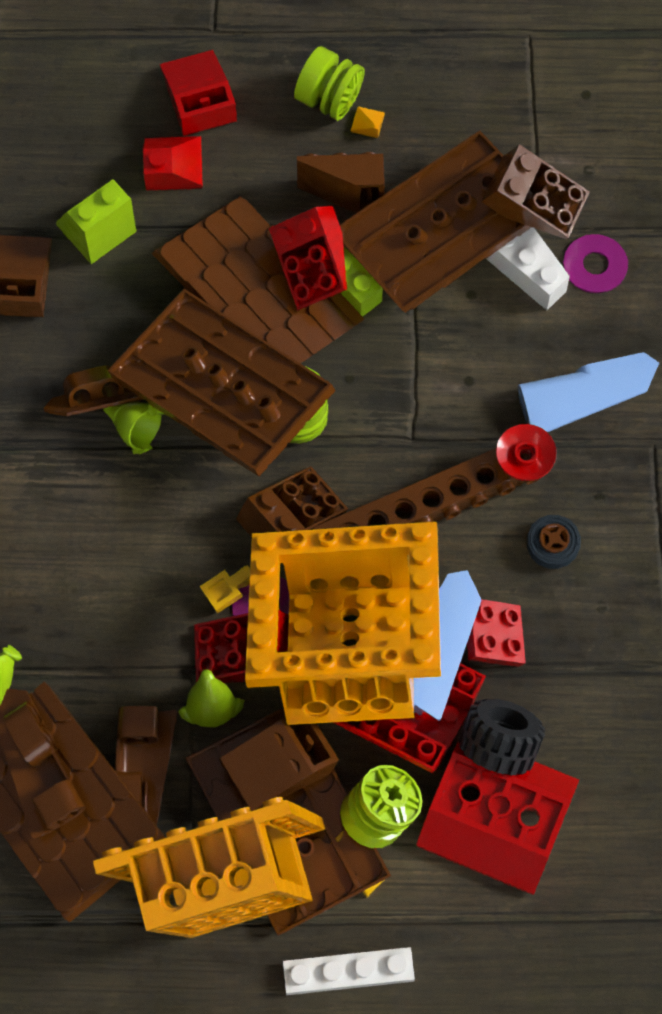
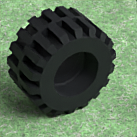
[459,698,545,775]

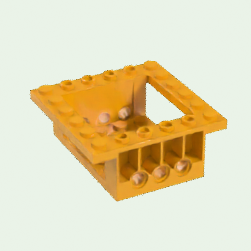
[245,522,441,725]
[93,797,326,938]

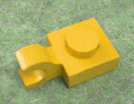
[200,565,250,614]

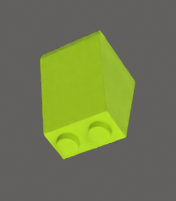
[56,179,136,264]

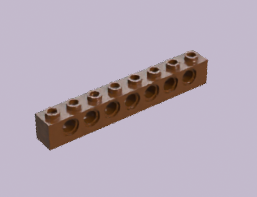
[313,448,541,529]

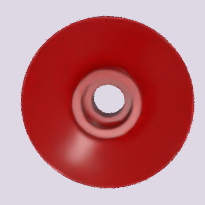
[496,424,557,481]

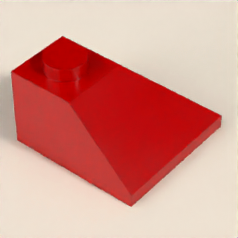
[143,136,203,191]

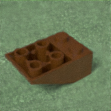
[481,144,590,239]
[297,152,385,213]
[0,235,52,318]
[236,466,348,537]
[219,717,339,811]

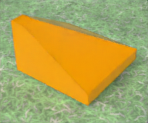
[351,107,385,138]

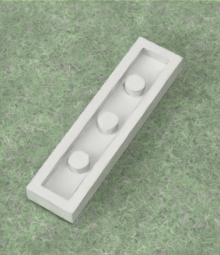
[283,947,415,995]

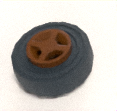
[527,515,581,569]

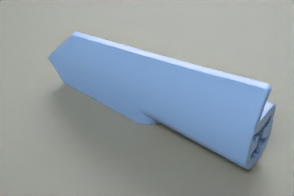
[518,352,659,432]
[414,570,481,721]

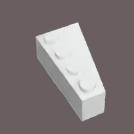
[486,227,570,310]

